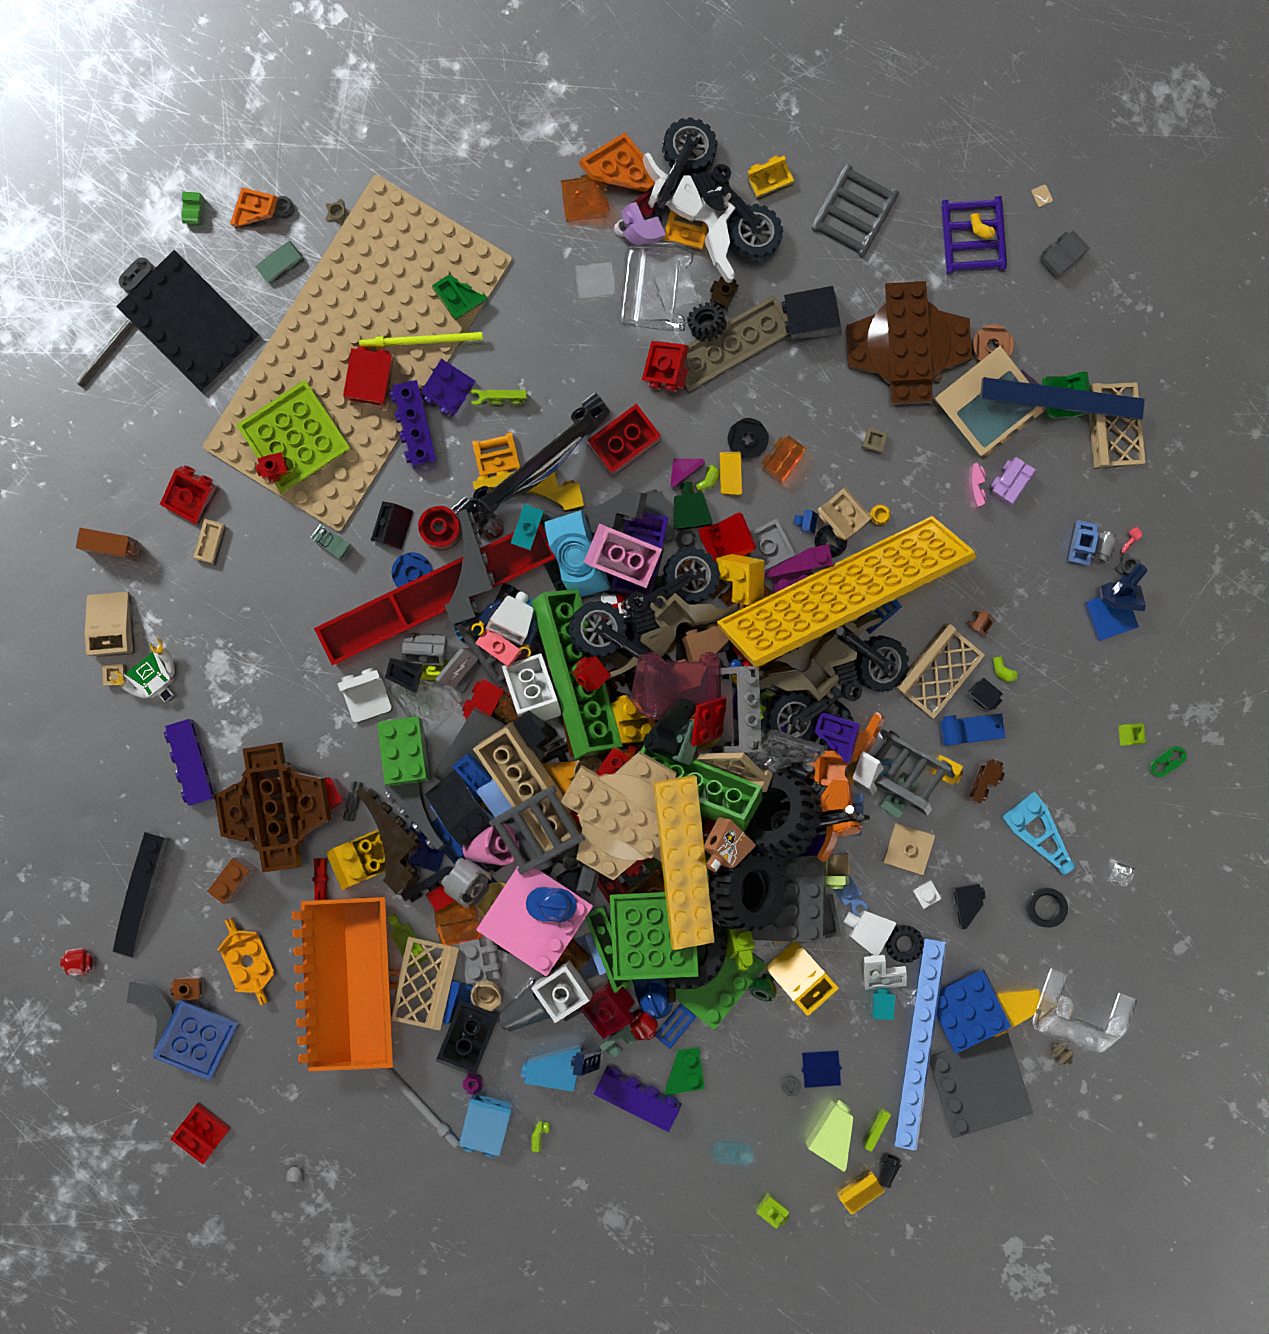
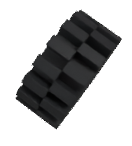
[687,302,727,342]
[885,925,924,963]

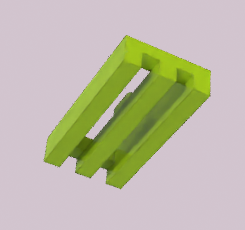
[863,1109,891,1152]

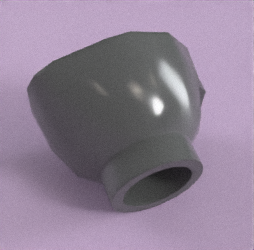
[552,838,581,870]

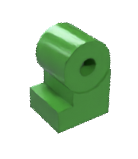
[181,191,204,225]

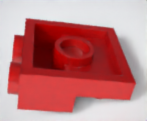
[642,341,689,392]
[159,465,217,524]

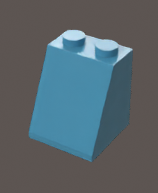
[521,1045,582,1092]
[459,1094,514,1158]

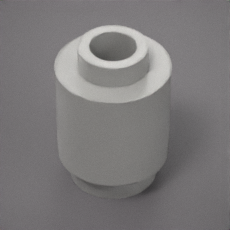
[1092,531,1118,563]

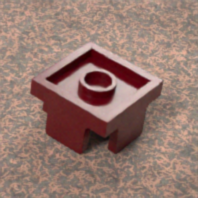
[579,982,635,1039]

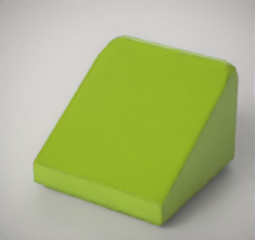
[1118,723,1146,746]

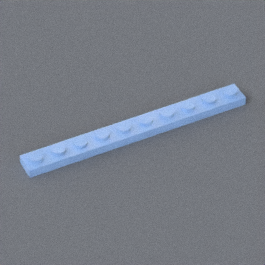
[895,938,947,1151]

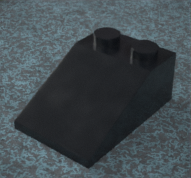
[425,770,495,847]
[436,1000,499,1077]

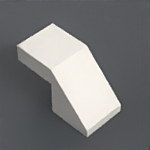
[852,751,884,796]

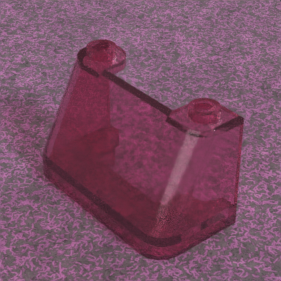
[630,652,721,720]

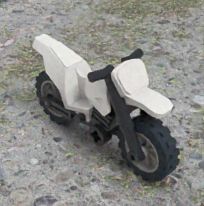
[643,117,783,283]

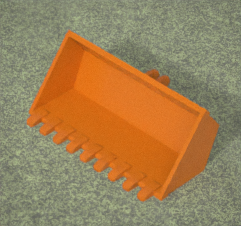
[292,897,400,1071]

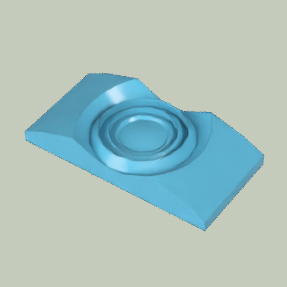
[544,510,611,597]

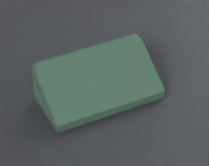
[670,720,697,765]

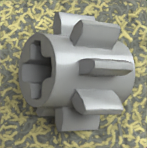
[478,513,503,540]

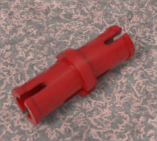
[312,858,329,900]

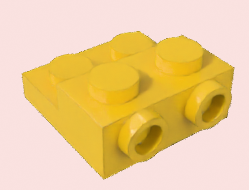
[611,694,651,744]

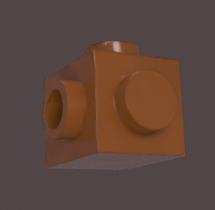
[170,977,203,1003]

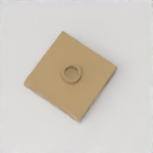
[883,823,935,875]

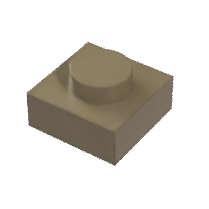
[862,427,888,453]

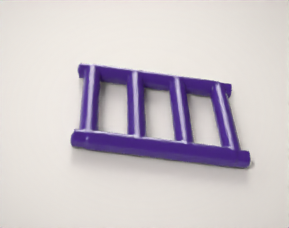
[941,196,1007,274]

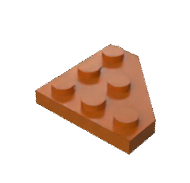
[578,132,655,192]

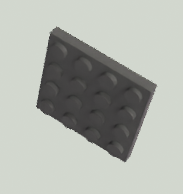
[742,857,826,943]

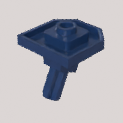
[1099,564,1148,612]

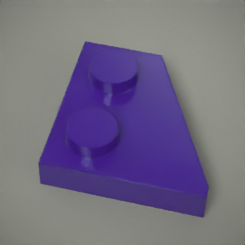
[815,712,862,763]

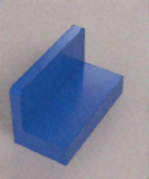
[442,980,474,1024]

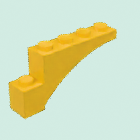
[473,467,585,512]

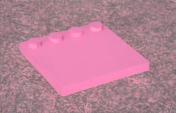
[476,860,593,977]

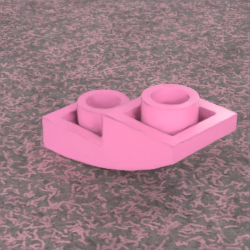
[969,463,986,509]

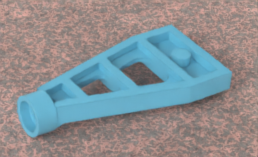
[1001,792,1076,876]

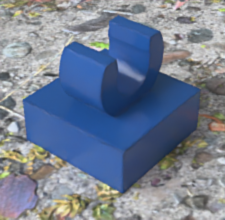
[794,510,818,534]

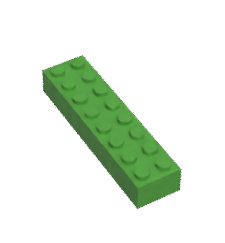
[531,589,623,760]

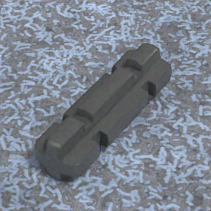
[343,781,363,822]

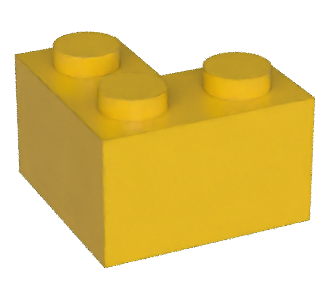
[716,554,765,605]

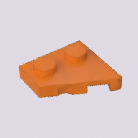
[230,187,279,227]

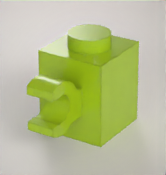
[756,1193,790,1229]

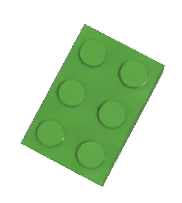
[377,716,430,787]

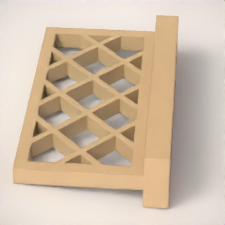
[1089,382,1146,468]
[893,623,985,719]
[693,753,773,792]
[390,937,459,1031]

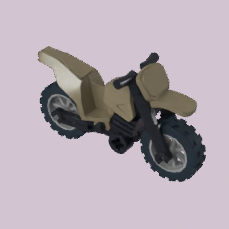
[568,547,742,680]
[759,615,909,747]

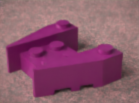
[764,544,833,593]

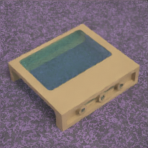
[933,346,1044,457]

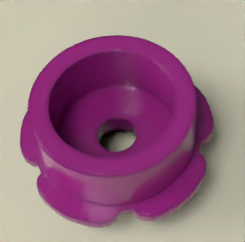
[462,1075,483,1095]

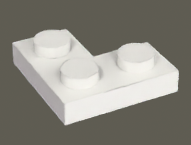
[864,955,907,990]

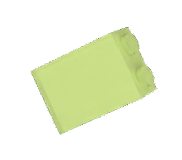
[805,1100,853,1172]

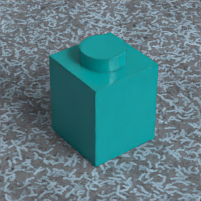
[871,989,895,1020]

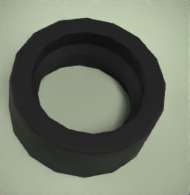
[1026,888,1068,928]

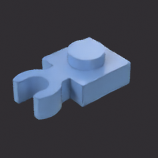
[833,877,868,915]

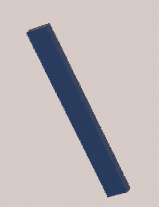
[980,377,1145,420]

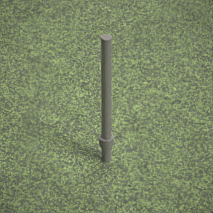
[380,1068,460,1148]

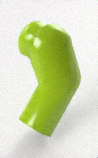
[695,465,720,492]
[992,656,1018,683]
[531,1121,550,1152]

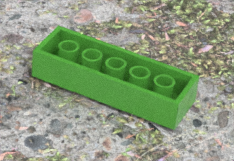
[640,746,762,832]

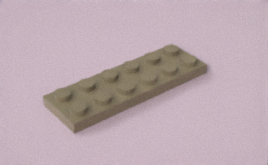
[684,295,790,392]

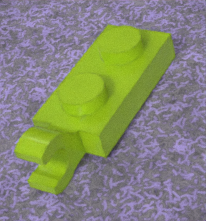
[471,389,528,406]
[387,912,428,969]

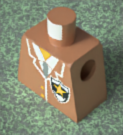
[704,817,756,872]

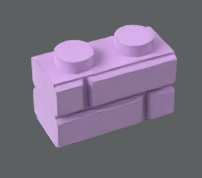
[991,457,1036,507]

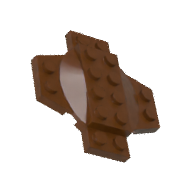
[846,281,972,405]
[214,742,331,873]

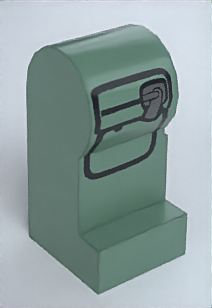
[311,525,352,561]

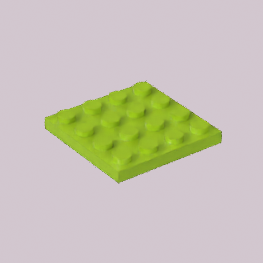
[236,380,351,494]

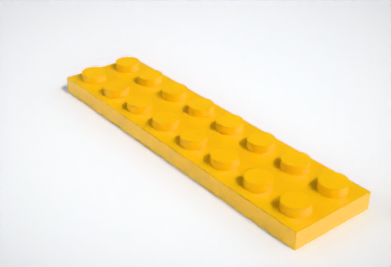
[653,775,714,950]

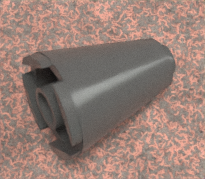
[498,979,551,1032]

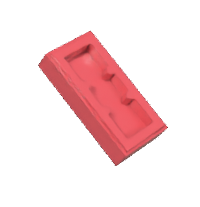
[476,628,521,668]

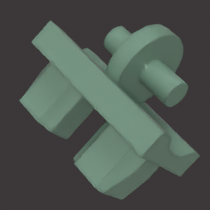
[599,1024,638,1058]

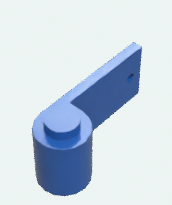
[940,713,1006,746]

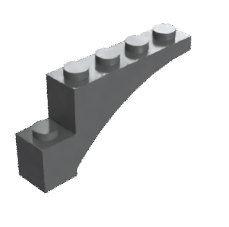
[540,488,648,533]
[445,509,495,625]
[384,782,447,851]

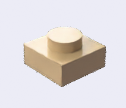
[102,664,125,686]

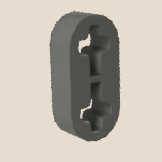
[118,257,153,292]

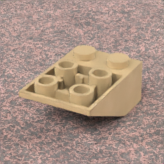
[85,592,133,657]

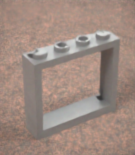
[709,666,762,753]

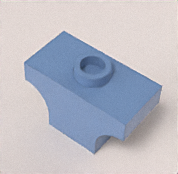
[1068,520,1099,566]

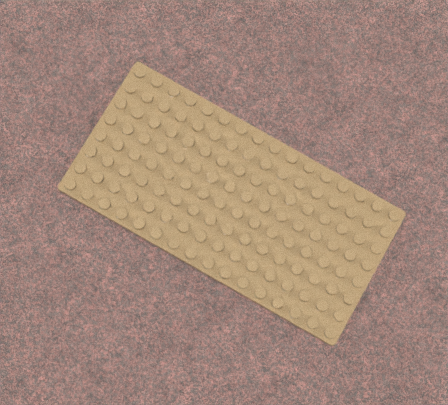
[203,175,512,532]

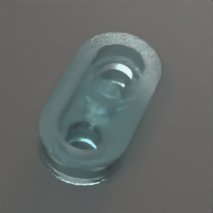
[712,1141,754,1165]

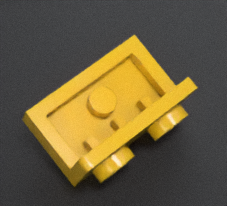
[747,155,794,199]

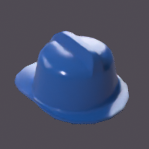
[526,887,577,922]
[634,978,673,1019]

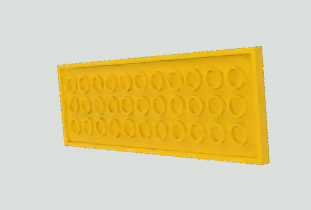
[717,516,976,668]

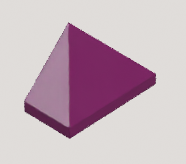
[670,459,705,490]

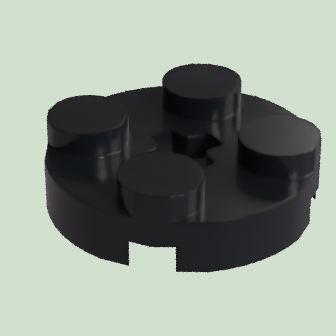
[727,418,769,460]

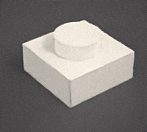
[912,880,942,909]

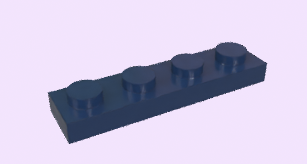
[571,1047,602,1076]

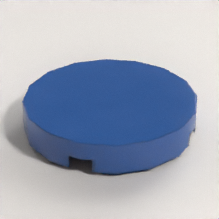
[391,552,432,587]

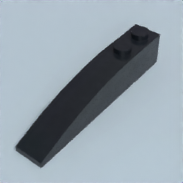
[113,832,170,957]

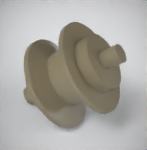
[1051,1043,1074,1065]

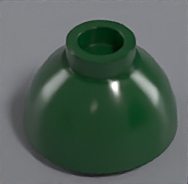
[748,974,777,1002]

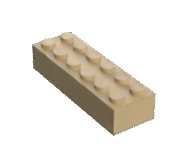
[473,722,582,853]

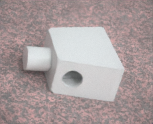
[843,910,897,956]

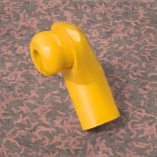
[970,213,995,239]

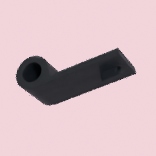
[643,696,698,758]

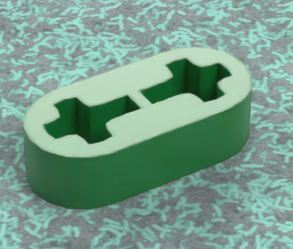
[1149,746,1187,777]

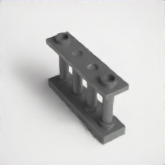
[855,729,955,816]

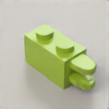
[720,924,755,971]

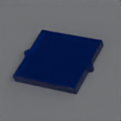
[801,1050,842,1088]

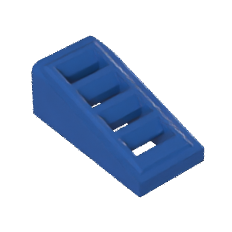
[857,599,902,634]

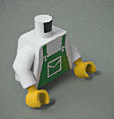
[109,638,175,703]

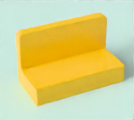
[837,1170,885,1215]

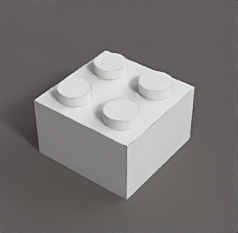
[531,960,593,1023]

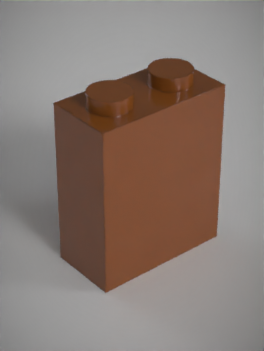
[76,528,140,561]
[207,857,258,905]

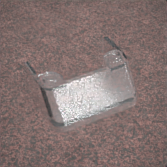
[1033,969,1138,1052]

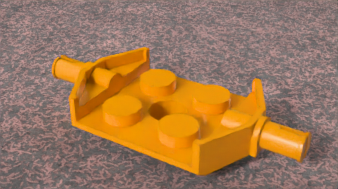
[217,917,275,1005]

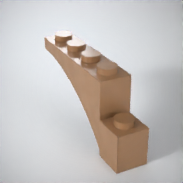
[669,623,729,692]

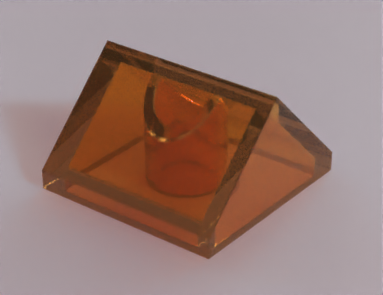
[434,901,483,945]

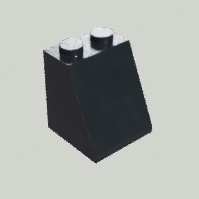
[781,286,842,339]

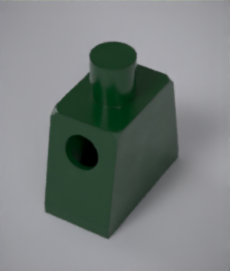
[673,482,713,532]

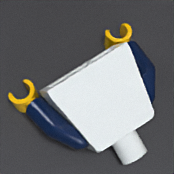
[471,592,538,658]

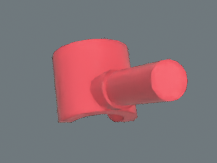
[1120,527,1142,554]

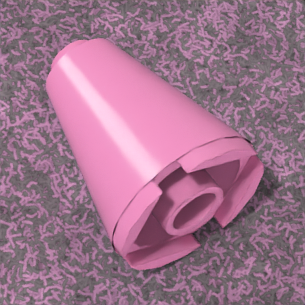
[463,823,519,866]

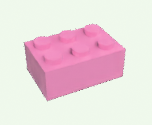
[584,523,662,588]

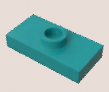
[511,504,544,550]

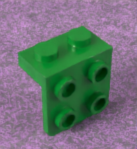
[1042,372,1091,418]

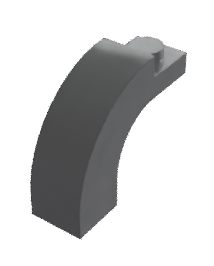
[127,980,175,1049]

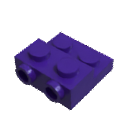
[420,358,476,416]

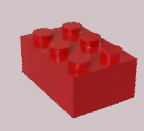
[587,403,661,477]

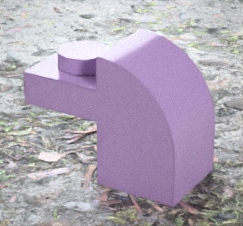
[621,202,666,247]

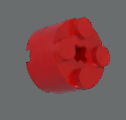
[418,506,461,550]

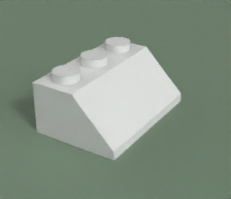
[502,653,562,721]

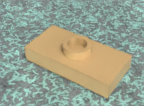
[193,519,225,564]

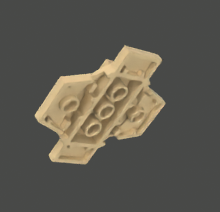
[561,751,677,880]

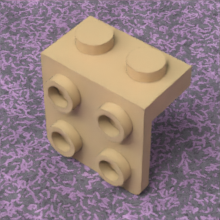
[818,487,873,540]

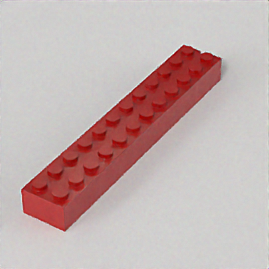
[314,523,556,666]

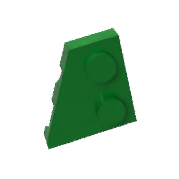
[432,275,488,321]
[665,1047,705,1095]

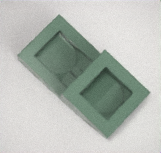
[255,241,303,283]

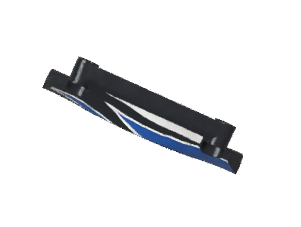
[452,392,611,523]

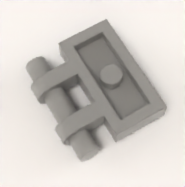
[459,937,502,984]

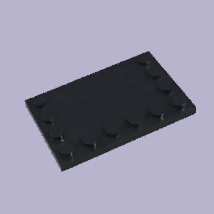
[116,250,261,393]

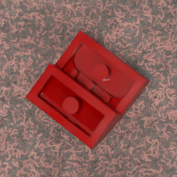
[170,1103,231,1164]

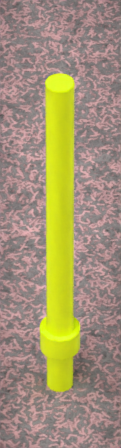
[359,332,483,349]

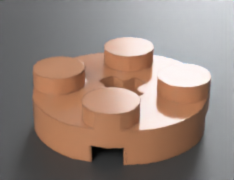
[972,324,1014,362]

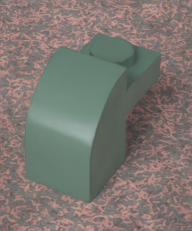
[881,772,921,819]

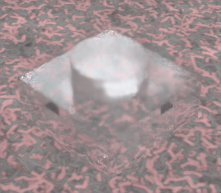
[1107,861,1135,887]

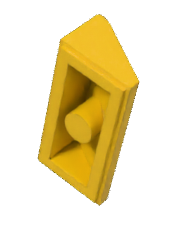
[720,452,742,495]

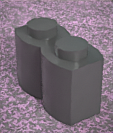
[1041,230,1090,278]

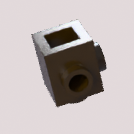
[709,276,739,311]

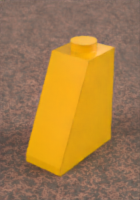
[993,988,1044,1037]

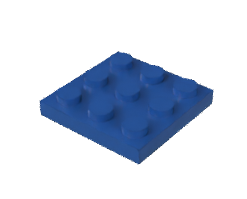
[937,969,1013,1054]
[152,999,238,1080]

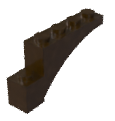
[355,786,423,896]

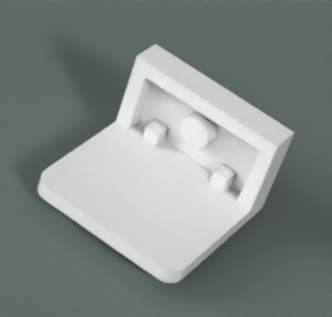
[337,668,392,722]

